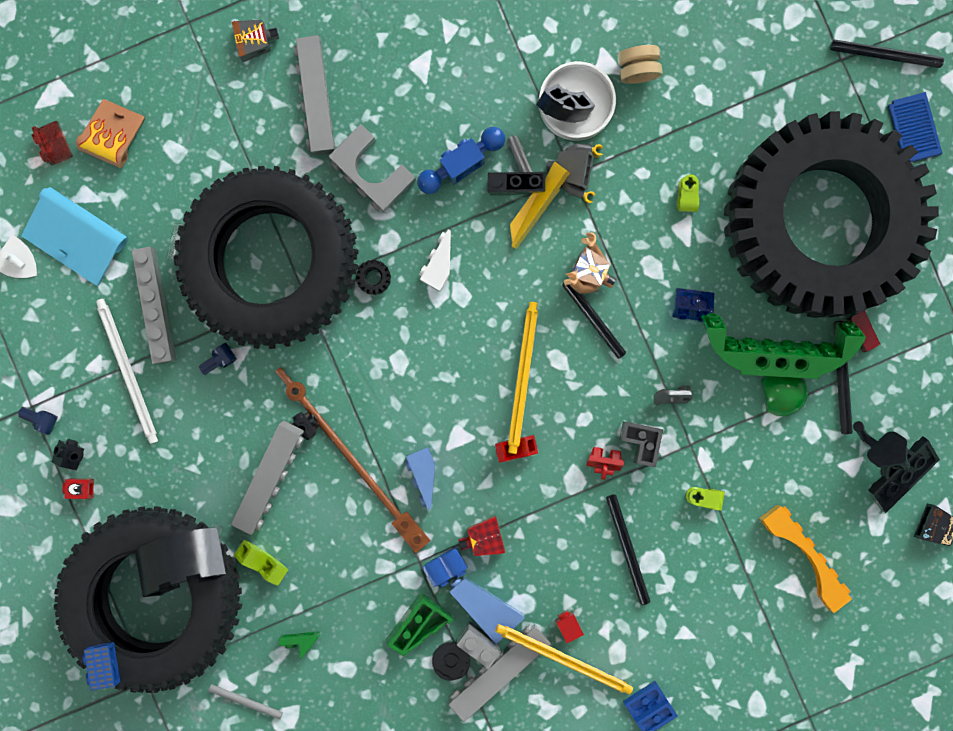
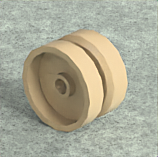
[617,45,663,84]

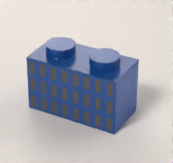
[82,642,120,691]

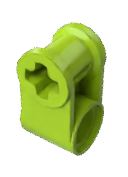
[677,174,699,212]
[685,487,725,511]

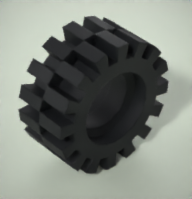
[356,259,391,295]

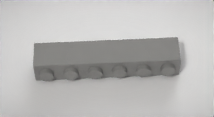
[294,35,335,156]
[131,246,177,364]
[231,420,304,535]
[449,623,551,722]

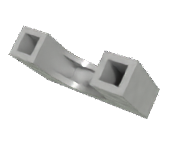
[328,124,416,213]

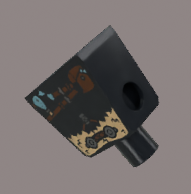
[914,503,953,546]

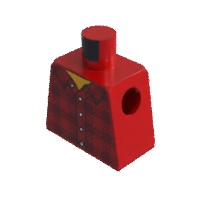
[458,515,505,556]

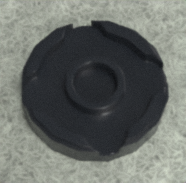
[432,641,470,681]

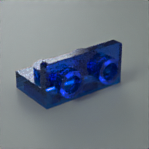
[672,288,714,322]

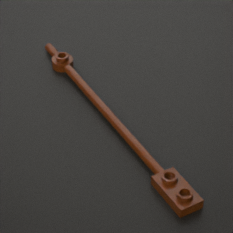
[275,367,431,553]

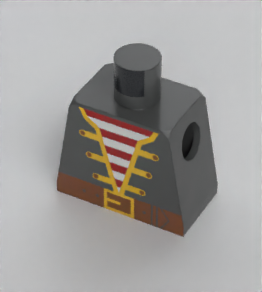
[232,20,280,62]

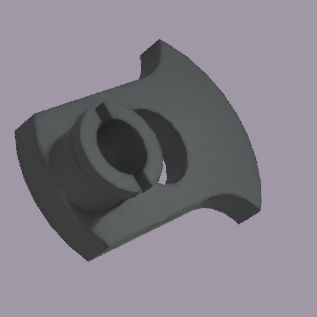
[653,385,692,406]

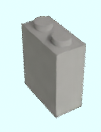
[457,622,500,669]

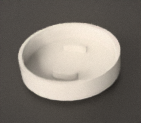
[539,61,616,141]

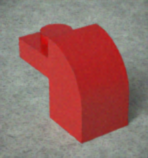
[495,435,538,463]

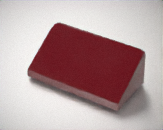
[847,310,881,352]

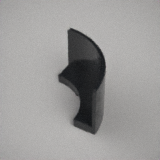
[135,528,226,597]

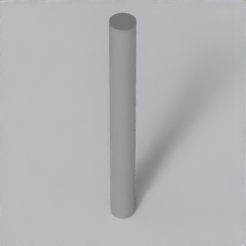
[209,684,283,719]

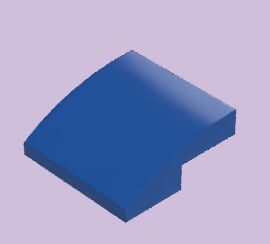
[623,681,678,731]

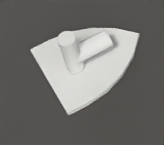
[0,234,37,278]

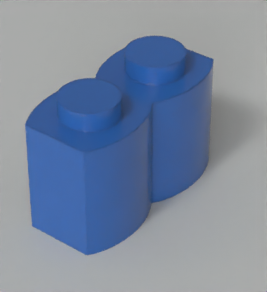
[422,547,468,588]

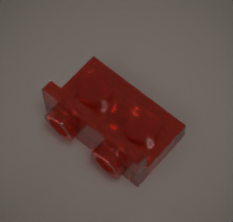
[31,121,73,166]

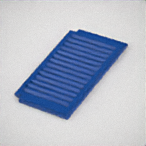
[888,92,943,162]

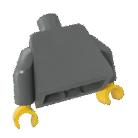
[547,143,603,203]

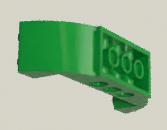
[702,313,866,379]

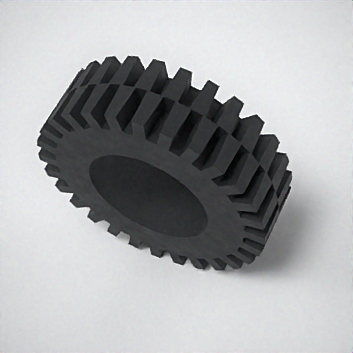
[724,111,939,318]

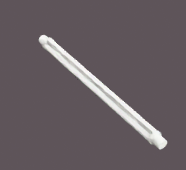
[96,299,158,444]

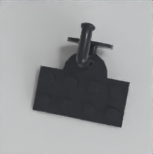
[853,421,940,513]

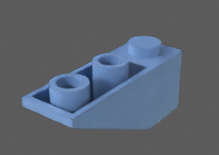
[405,447,435,510]

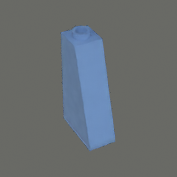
[450,577,525,644]

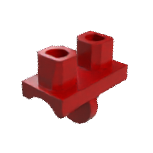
[586,447,624,480]

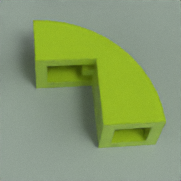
[233,540,288,586]

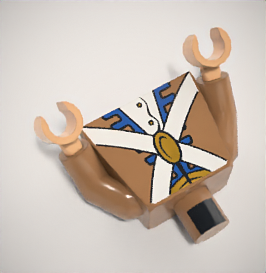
[564,233,616,294]

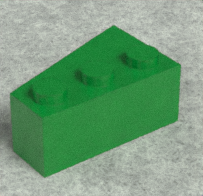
[386,592,453,656]

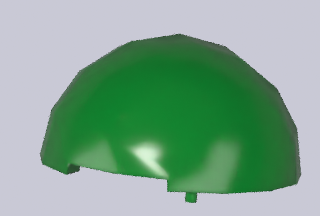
[761,376,808,416]

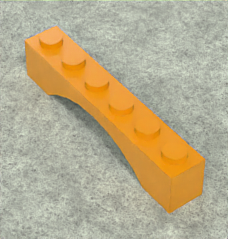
[759,505,852,613]

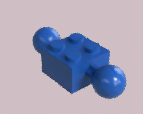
[417,127,505,194]

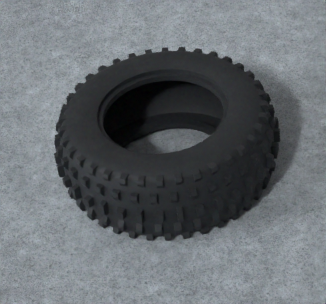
[174,166,359,349]
[54,506,242,693]

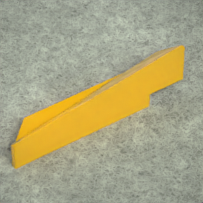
[510,162,570,249]

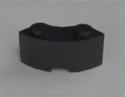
[536,84,595,123]

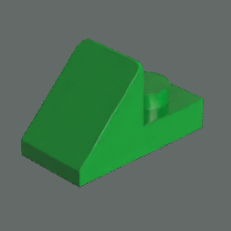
[279,631,320,660]

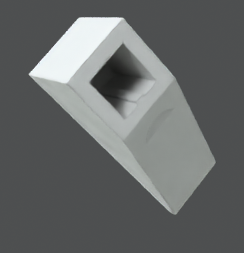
[419,229,451,292]

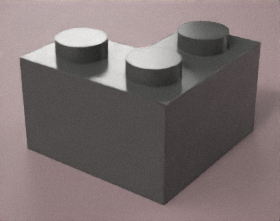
[619,421,663,468]

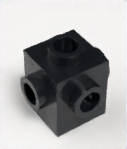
[289,411,319,440]
[51,439,84,471]

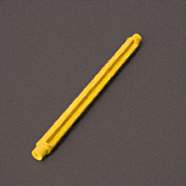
[508,302,538,454]
[495,624,633,694]

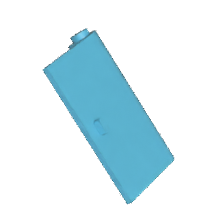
[21,187,128,286]

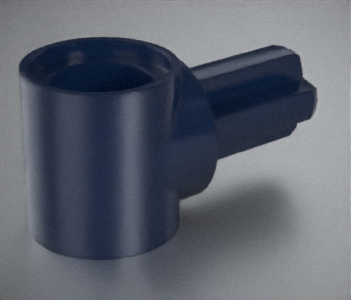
[199,343,237,375]
[18,407,58,435]

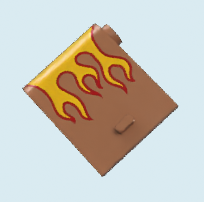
[76,99,145,168]

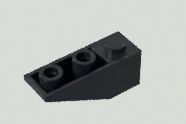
[487,172,546,195]

